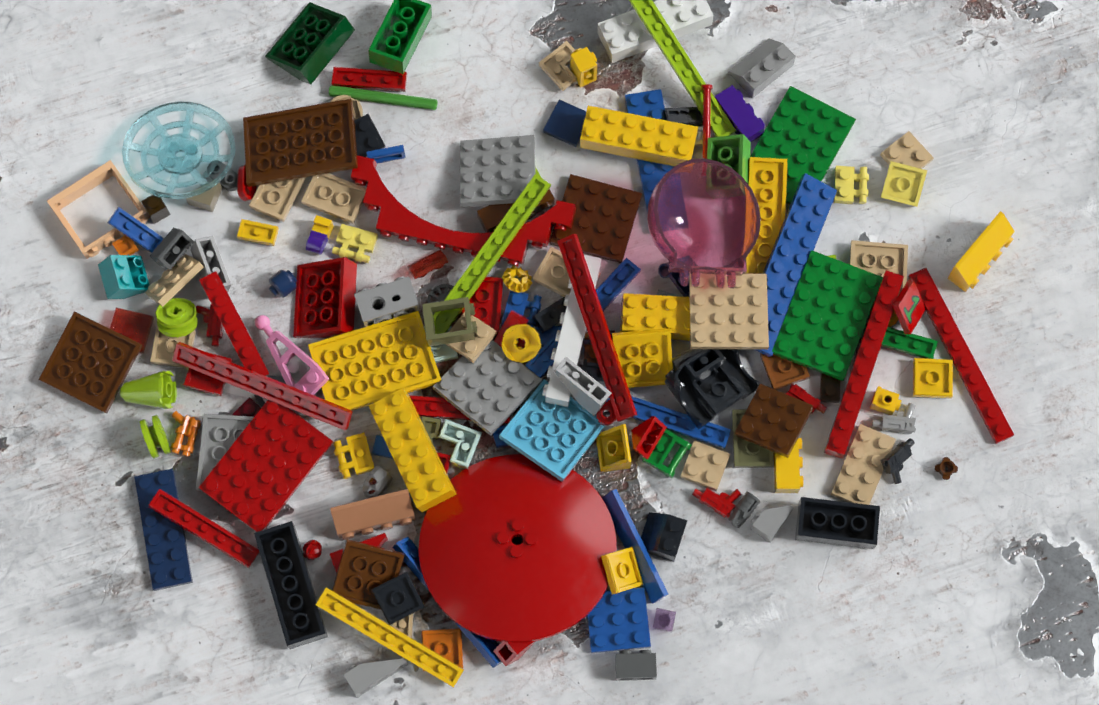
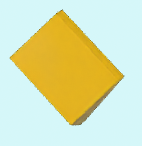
[596,424,631,472]

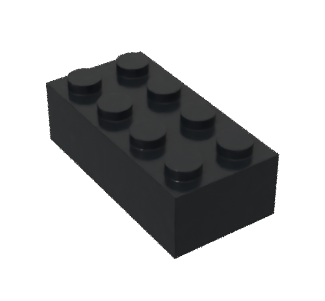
[795,497,880,549]

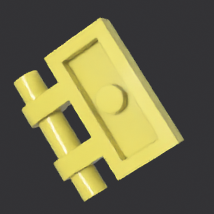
[834,166,869,204]
[332,224,378,263]

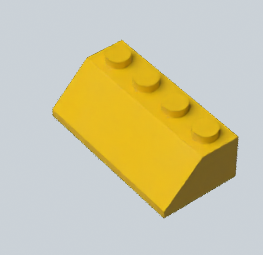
[947,211,1015,292]

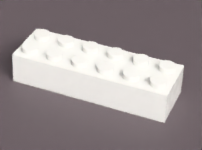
[597,0,714,63]

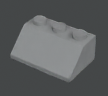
[728,38,796,98]

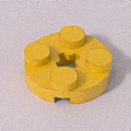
[502,324,541,363]

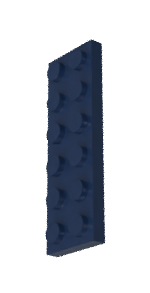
[134,468,193,591]

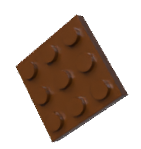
[735,384,813,458]
[332,539,404,610]

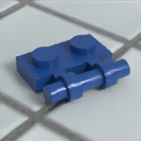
[501,290,542,328]

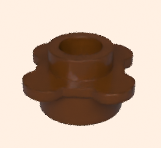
[934,457,958,480]

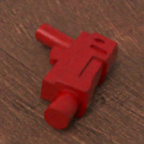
[196,304,223,347]
[786,384,827,414]
[692,488,742,518]

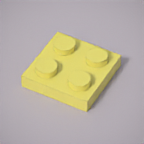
[881,161,928,207]

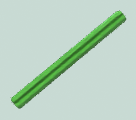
[329,85,438,110]

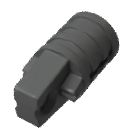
[728,491,760,528]

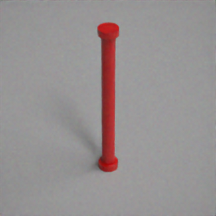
[701,84,713,175]

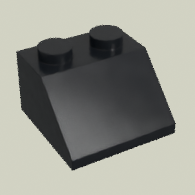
[641,512,688,562]

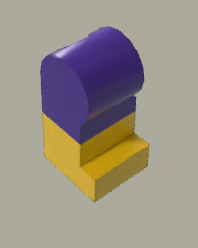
[306,215,334,255]

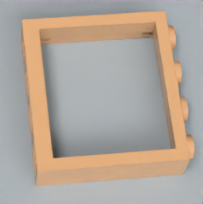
[47,160,150,259]

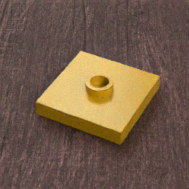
[913,358,953,399]
[601,547,643,595]

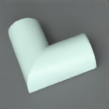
[439,419,482,469]

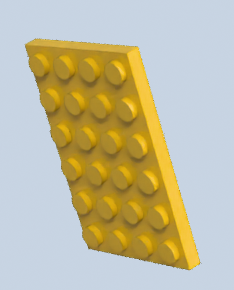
[308,311,442,411]

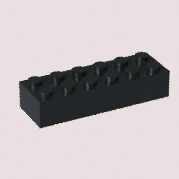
[254,521,328,649]

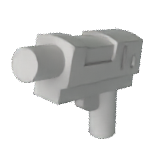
[872,403,916,434]

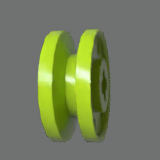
[156,298,198,338]
[140,415,171,459]

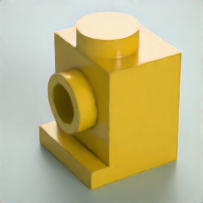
[870,386,902,415]

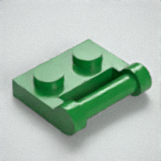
[642,429,692,478]

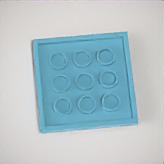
[499,379,605,482]

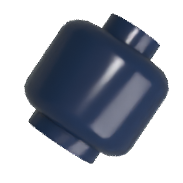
[269,270,297,298]

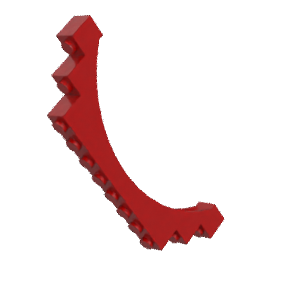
[351,156,576,266]

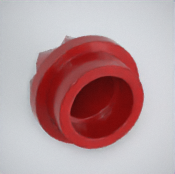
[303,540,322,560]

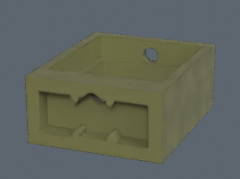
[422,297,477,347]

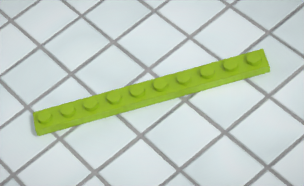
[629,0,736,137]
[424,174,551,334]

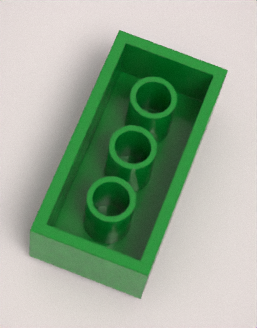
[368,0,432,74]

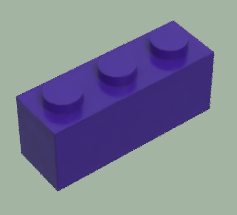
[714,85,765,142]

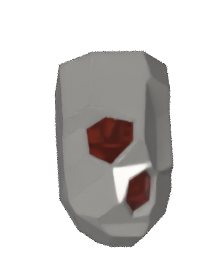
[363,465,393,499]

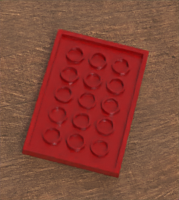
[198,400,333,532]

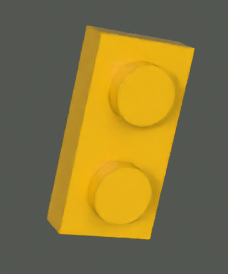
[237,219,279,246]

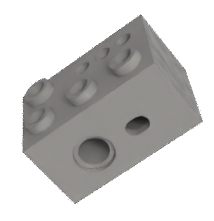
[354,276,421,327]

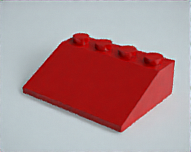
[293,257,357,338]

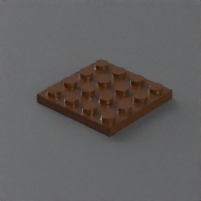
[550,174,642,263]
[38,311,143,413]

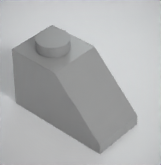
[751,505,794,542]

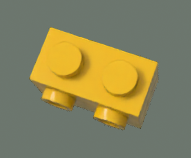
[570,47,597,88]

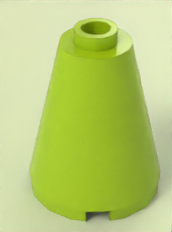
[120,371,177,409]

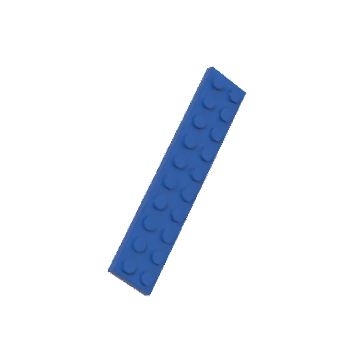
[754,173,837,357]

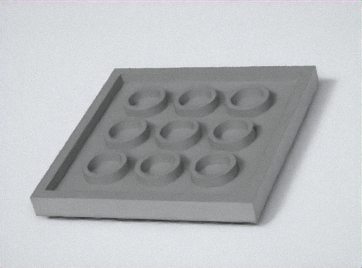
[460,135,536,207]
[433,340,542,436]
[196,414,254,492]

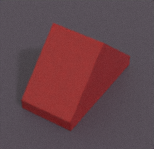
[631,416,667,459]

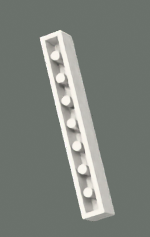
[542,255,602,407]

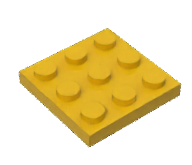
[612,328,673,388]

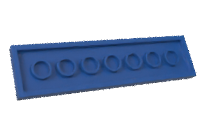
[625,89,688,234]

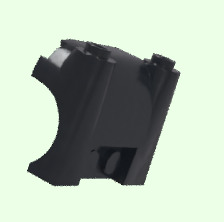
[664,349,761,430]

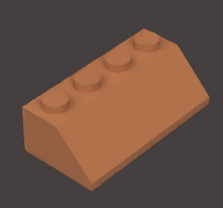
[330,489,416,540]

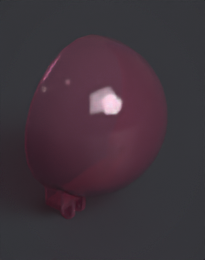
[647,158,761,289]

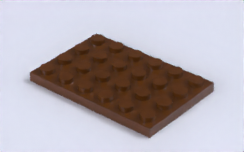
[243,99,358,187]

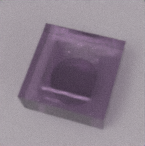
[652,608,676,632]

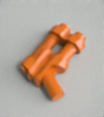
[170,411,201,457]

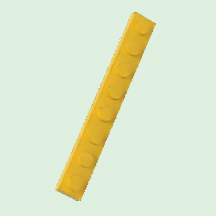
[316,587,464,688]

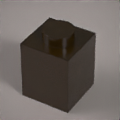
[141,192,170,224]

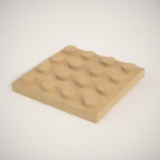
[689,273,769,350]

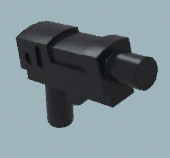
[881,438,915,484]

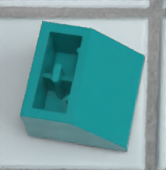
[98,255,150,299]

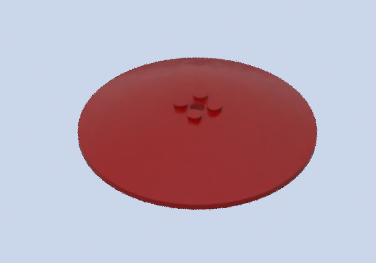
[419,454,617,642]

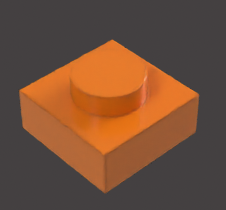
[112,235,139,255]

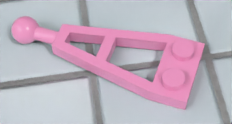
[255,315,329,395]

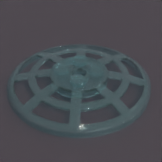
[122,101,236,199]

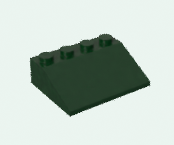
[265,2,355,85]

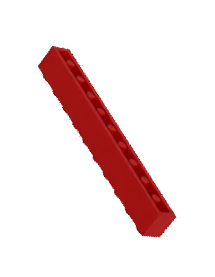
[824,270,904,459]

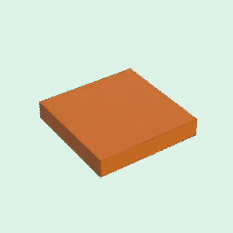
[421,629,463,671]

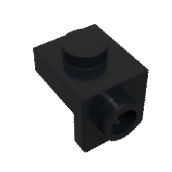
[579,359,605,384]

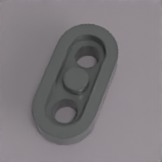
[207,161,238,191]

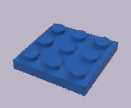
[587,587,651,653]

